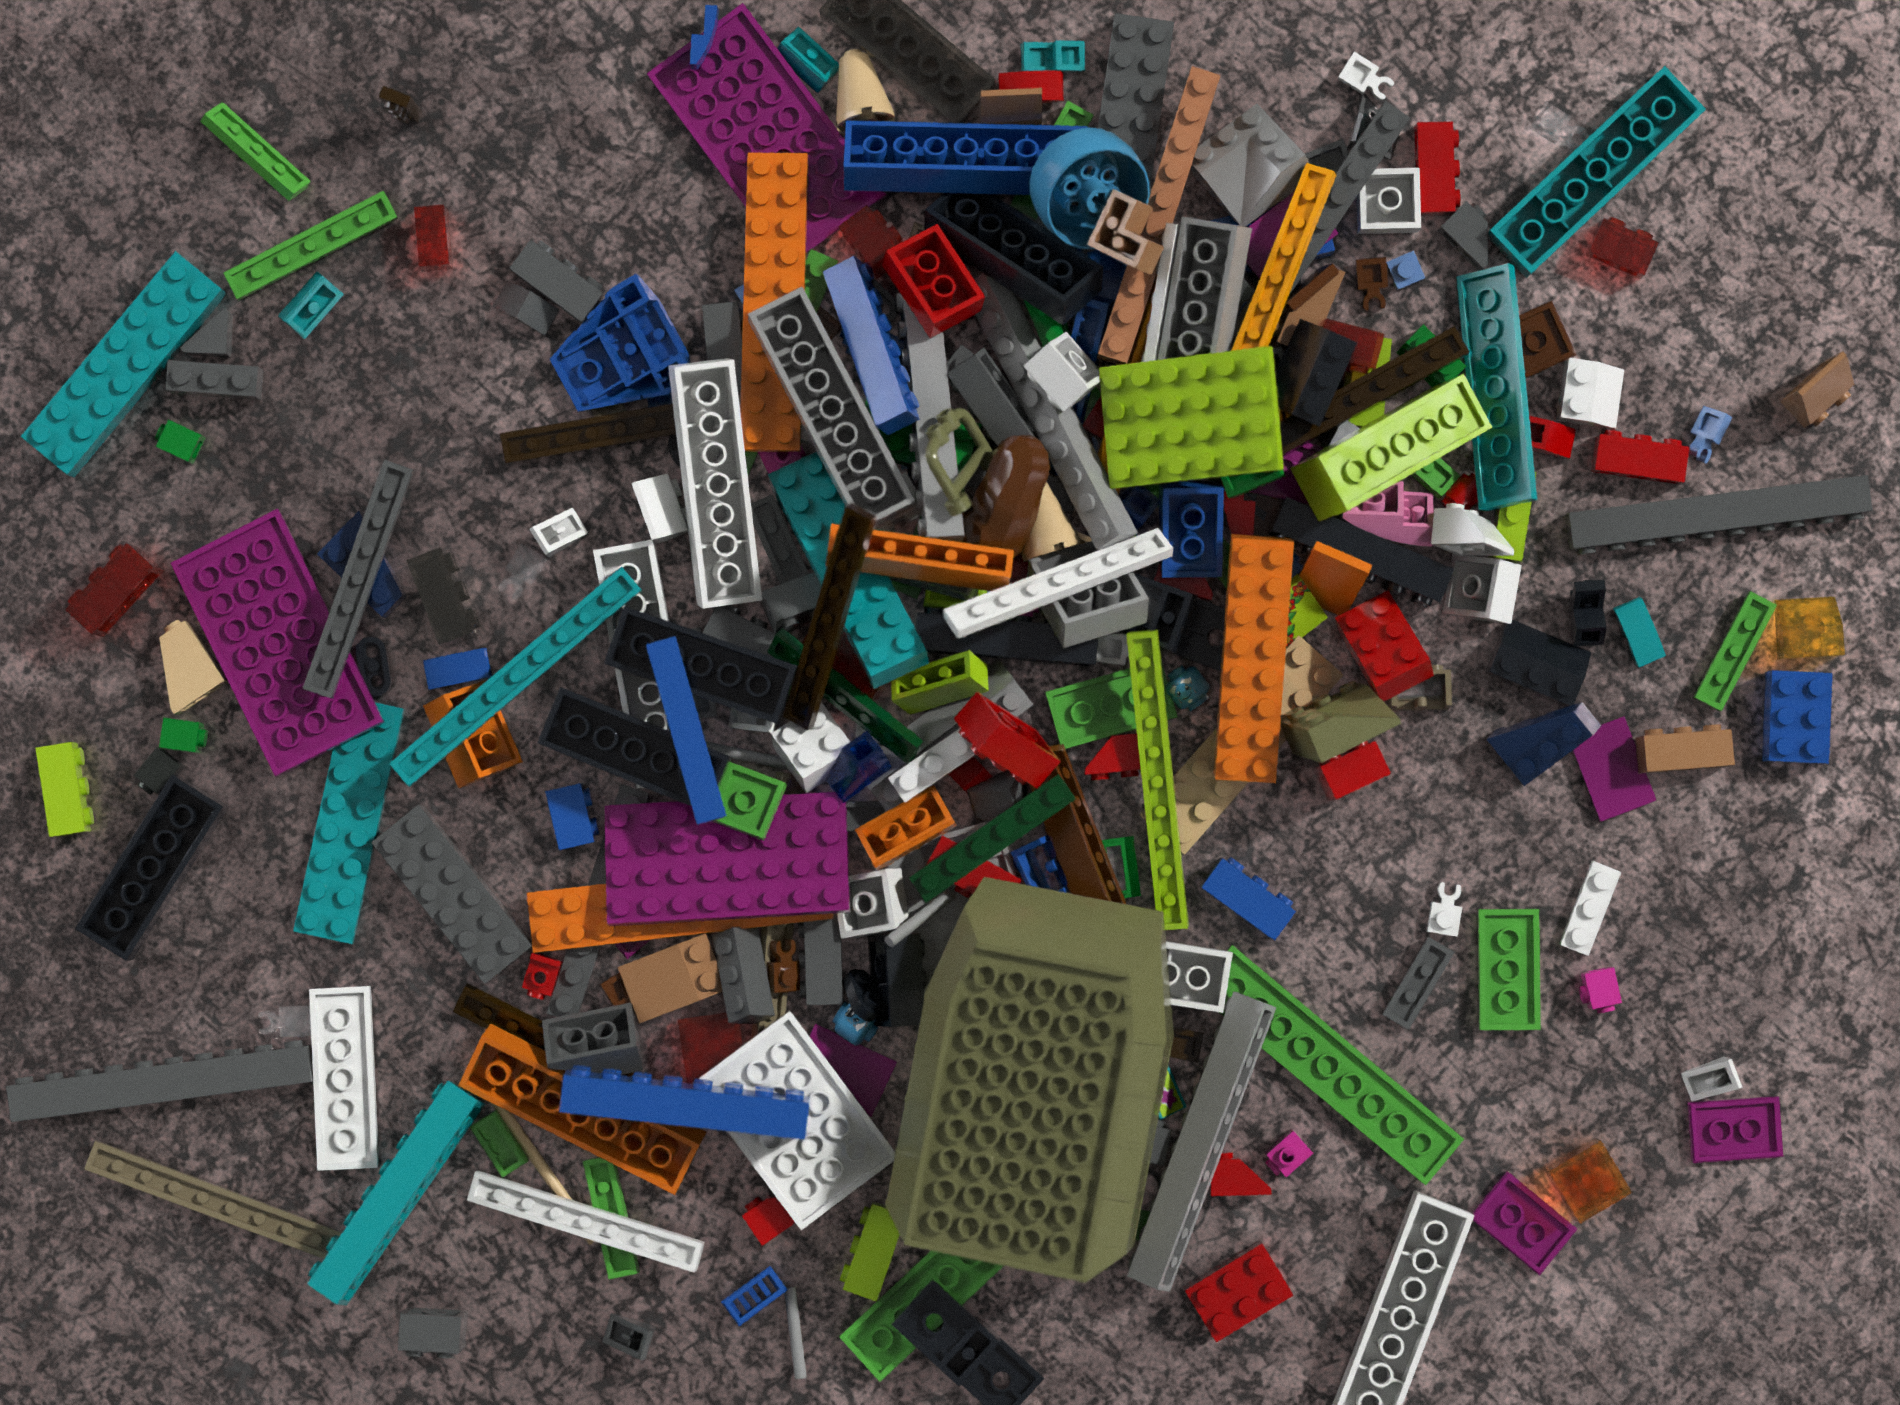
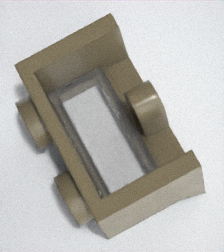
[1389,665,1452,711]

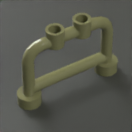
[925,408,997,516]

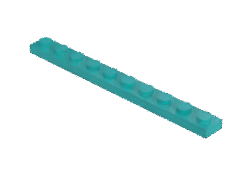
[389,567,642,787]

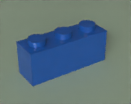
[1200,857,1296,941]

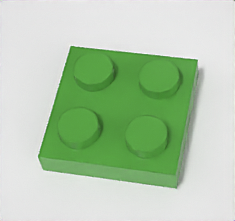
[713,762,787,841]

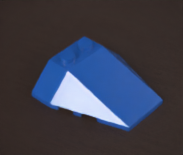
[550,274,691,412]

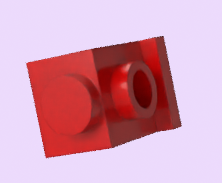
[522,953,563,1000]

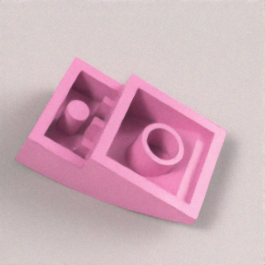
[1343,481,1434,547]

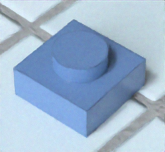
[1386,251,1425,291]

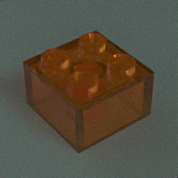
[1544,1138,1632,1224]

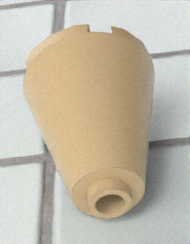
[836,49,895,136]
[1021,482,1081,562]

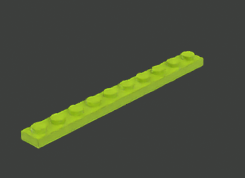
[1126,630,1189,930]

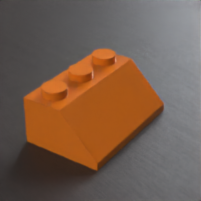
[423,680,523,788]
[855,785,957,870]

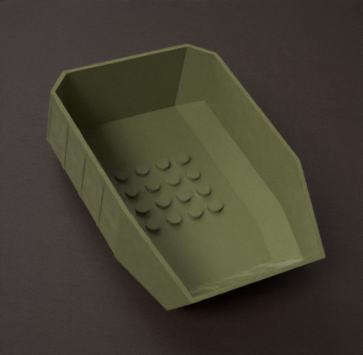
[885,877,1174,1283]

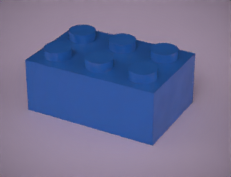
[1762,670,1833,764]

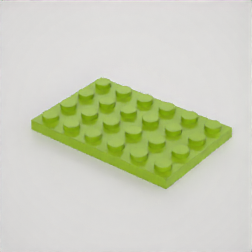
[1099,346,1284,489]

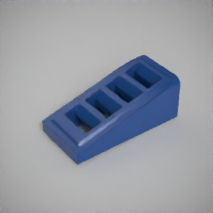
[721,1266,787,1326]

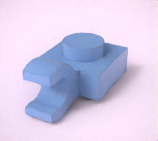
[1689,406,1732,463]

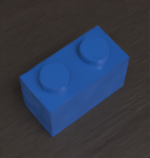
[545,783,600,850]

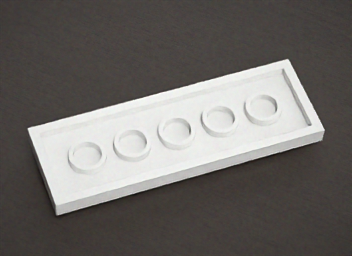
[309,986,379,1171]

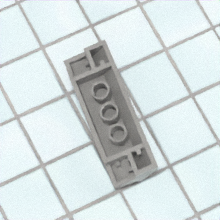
[854,658,1034,811]

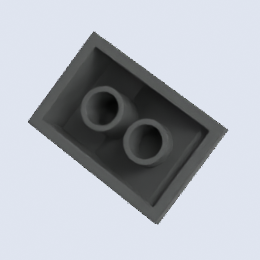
[542,1003,643,1075]

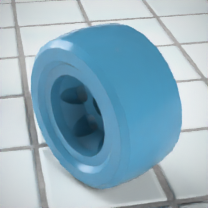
[1029,127,1150,249]

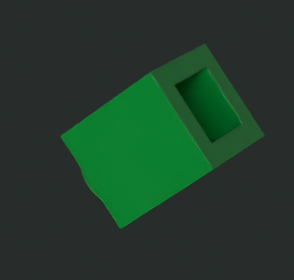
[155,419,206,464]
[159,717,208,753]

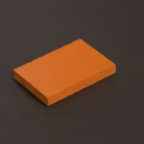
[1299,541,1372,615]

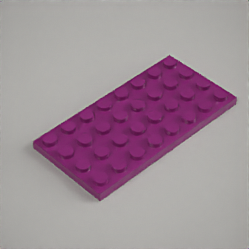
[647,3,886,255]
[170,508,385,777]
[604,791,850,926]

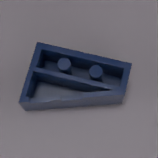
[317,511,407,619]
[1487,702,1601,786]

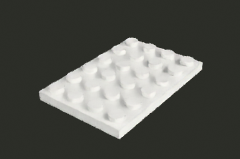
[693,1010,895,1230]

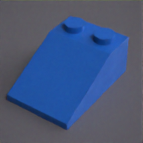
[1159,481,1224,578]

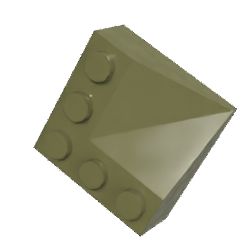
[1280,681,1401,763]

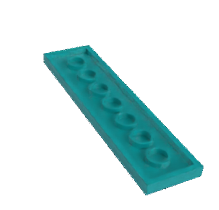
[1456,263,1537,511]
[293,703,405,944]

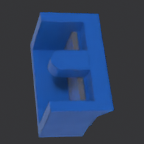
[1011,835,1069,893]

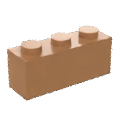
[1635,724,1735,774]

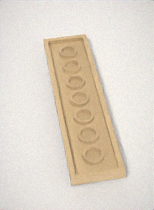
[1139,636,1343,855]

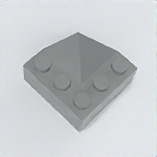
[1190,104,1309,227]
[1027,541,1149,648]

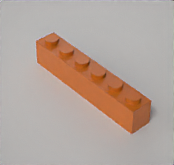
[825,524,1014,591]

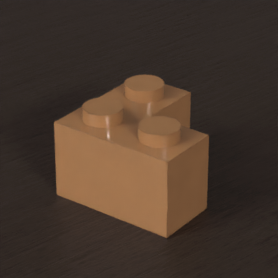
[1087,189,1164,275]

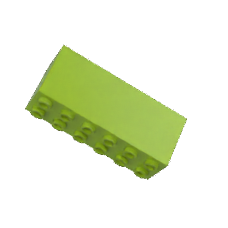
[1290,374,1492,521]

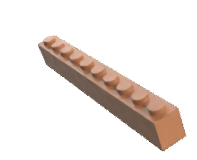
[1097,66,1221,365]

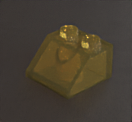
[1774,597,1845,660]

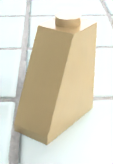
[159,620,228,715]

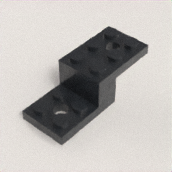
[1118,574,1225,671]
[891,1279,1044,1405]

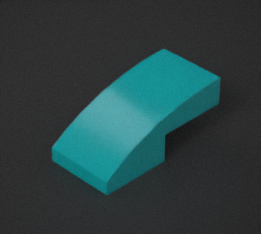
[1021,40,1085,73]
[1613,597,1666,667]

